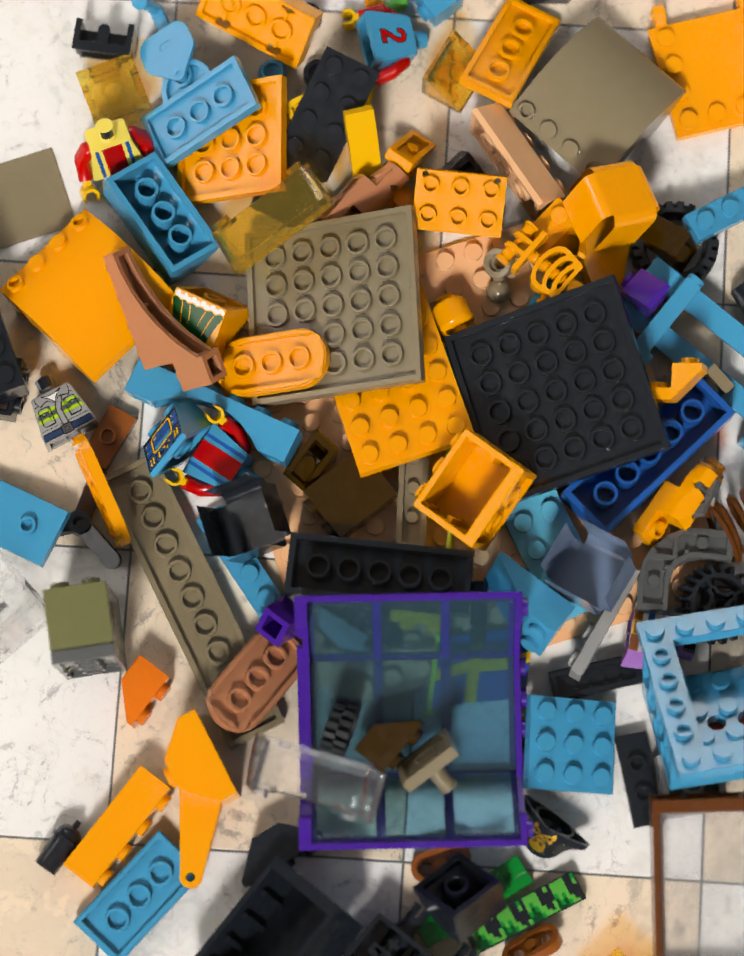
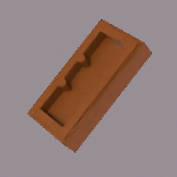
[89,404,137,471]

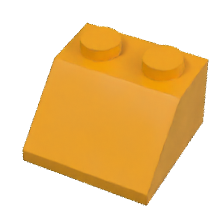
[518,197,580,277]

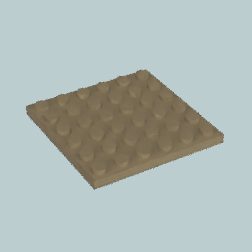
[245,205,425,407]

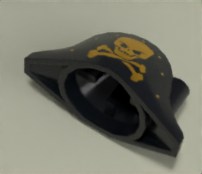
[524,794,590,858]

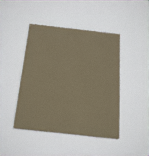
[0,147,74,249]

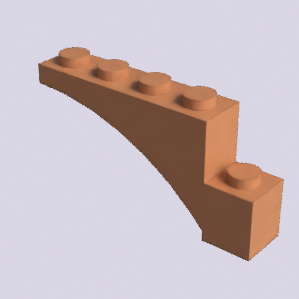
[103,246,227,391]

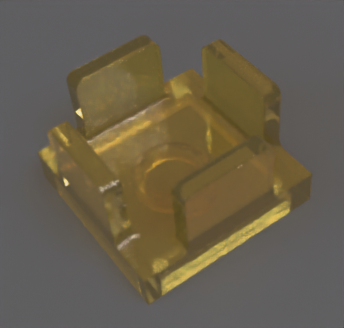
[75,53,152,125]

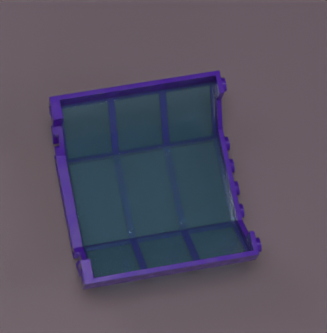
[294,591,533,851]

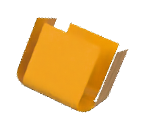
[563,160,660,251]

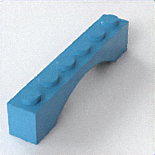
[124,358,304,468]

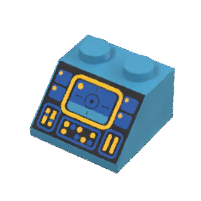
[143,398,213,479]

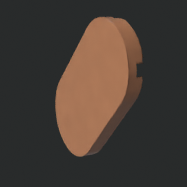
[206,633,300,733]

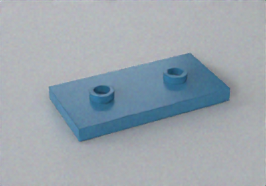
[0,480,71,568]
[73,830,195,956]

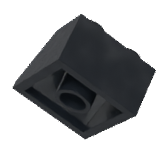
[413,852,507,944]

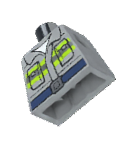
[31,375,98,452]

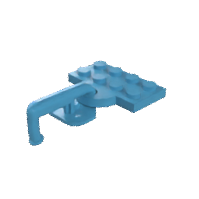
[131,0,262,169]

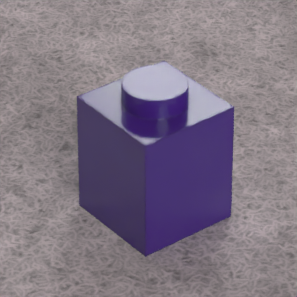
[254,595,297,648]

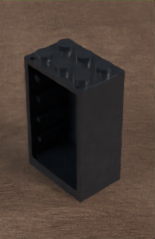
[195,855,364,956]

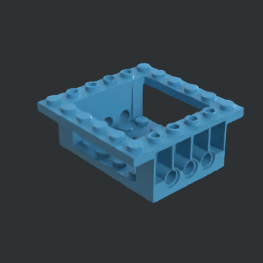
[636,605,744,791]

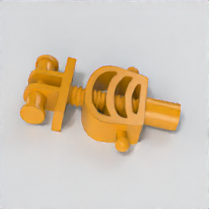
[496,220,586,303]

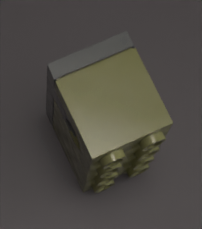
[43,577,128,680]

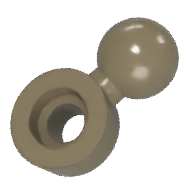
[483,248,515,303]

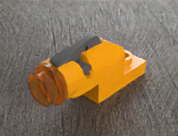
[632,456,726,547]

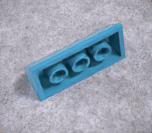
[103,152,221,286]

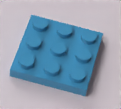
[523,695,616,795]

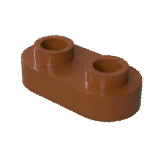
[411,847,471,882]
[502,923,562,956]

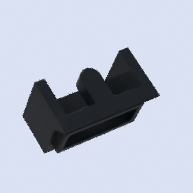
[71,18,138,63]

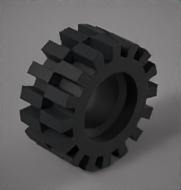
[319,696,362,757]

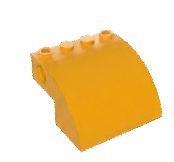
[0,209,174,383]

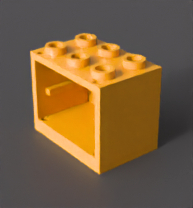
[413,167,507,238]
[413,429,537,551]

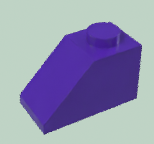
[621,268,670,319]

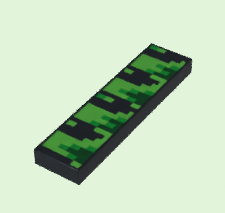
[467,871,586,954]

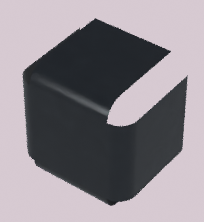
[197,475,291,563]

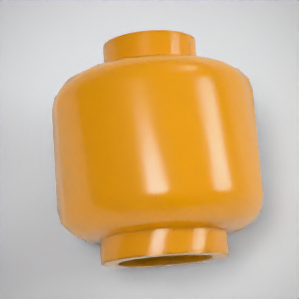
[432,293,475,337]

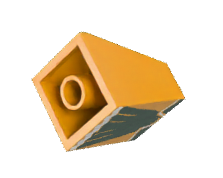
[167,286,248,367]

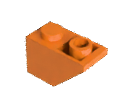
[121,655,171,729]

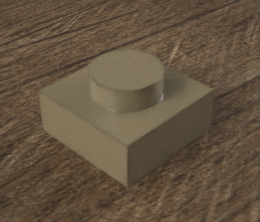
[704,363,735,396]

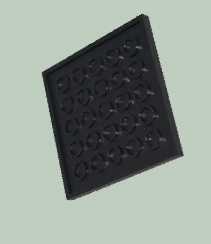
[444,274,672,502]

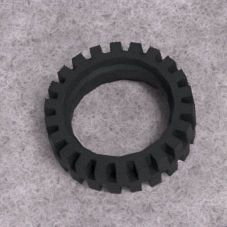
[630,201,719,280]

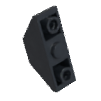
[242,822,324,888]

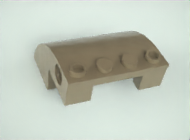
[509,16,687,174]

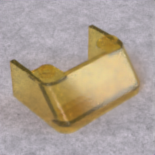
[211,159,337,276]

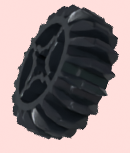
[674,563,744,645]

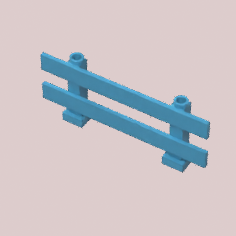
[623,256,744,449]

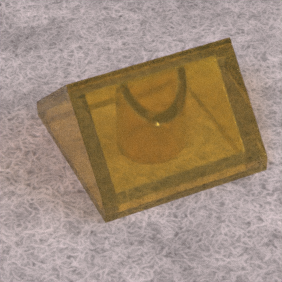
[422,30,476,113]

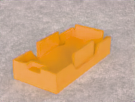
[195,0,324,69]

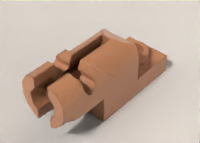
[318,161,409,221]

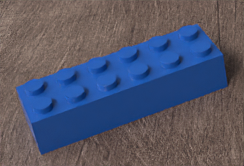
[560,379,736,534]

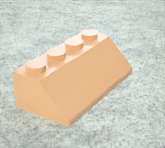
[470,103,566,221]

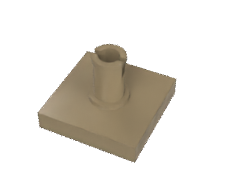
[397,727,459,795]

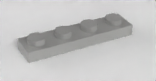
[567,569,640,681]

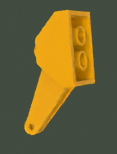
[163,709,240,889]

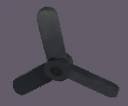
[60,468,122,569]

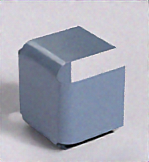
[541,519,636,616]

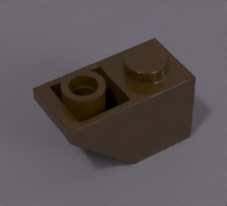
[354,718,424,772]

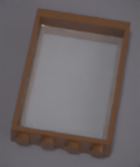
[649,791,744,956]

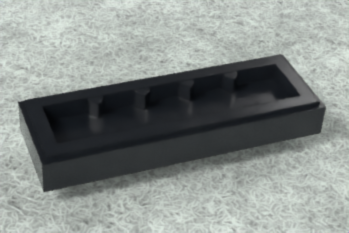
[548,656,642,699]
[615,731,664,829]

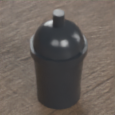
[35,820,82,875]

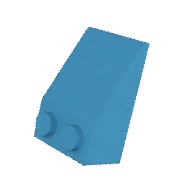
[484,551,575,656]

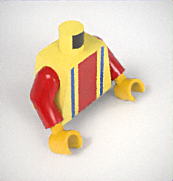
[74,118,155,204]

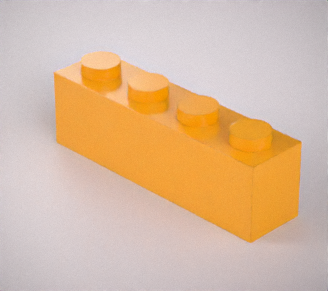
[63,765,172,888]

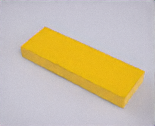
[343,104,382,179]

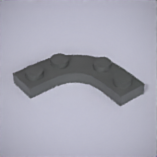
[635,528,733,615]

